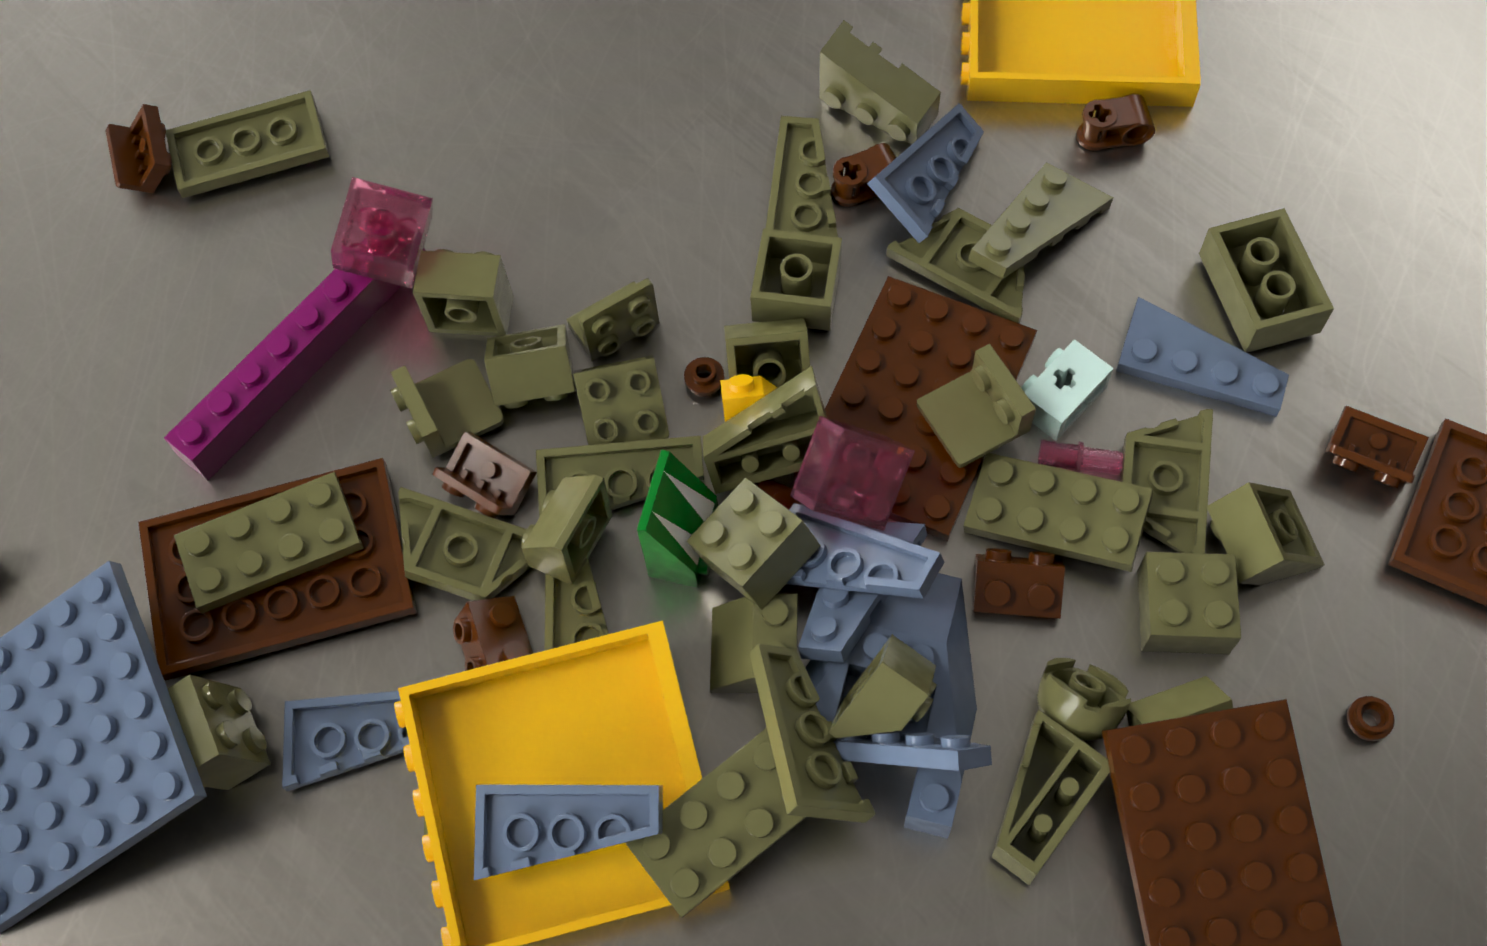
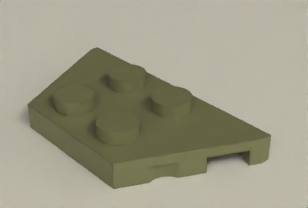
[886,208,1025,323]
[1121,409,1213,553]
[398,487,530,601]

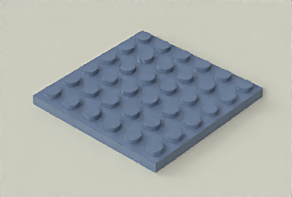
[0,561,207,934]

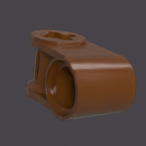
[1076,94,1155,151]
[831,143,897,207]

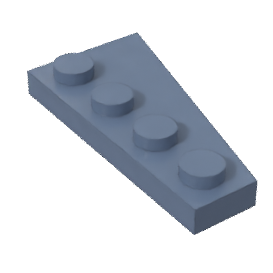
[867,103,984,243]
[1116,297,1289,417]
[786,503,945,599]
[798,519,927,663]
[282,691,409,792]
[834,731,992,771]
[474,784,663,880]

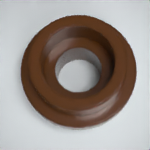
[684,357,724,397]
[1347,696,1395,741]

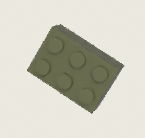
[1199,208,1334,353]

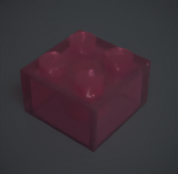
[331,177,433,289]
[790,416,915,531]

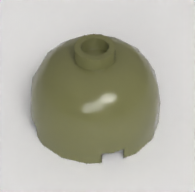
[1037,658,1131,741]

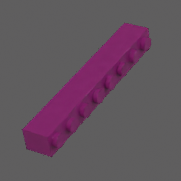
[164,214,425,481]

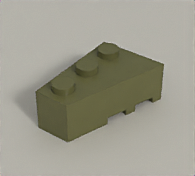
[819,20,941,145]
[703,366,838,494]
[992,709,1110,886]

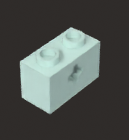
[1021,339,1114,441]

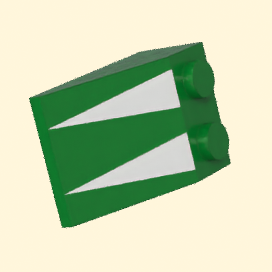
[637,449,718,588]

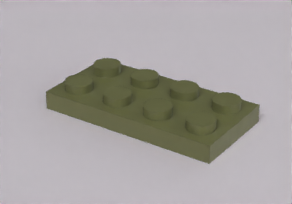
[166,90,329,198]
[963,453,1153,572]
[174,472,364,614]
[625,728,806,918]

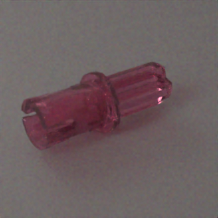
[1037,439,1123,475]

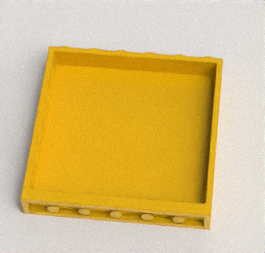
[960,0,1201,107]
[394,620,730,946]

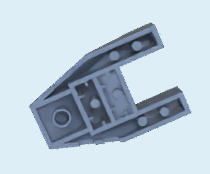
[805,573,977,839]

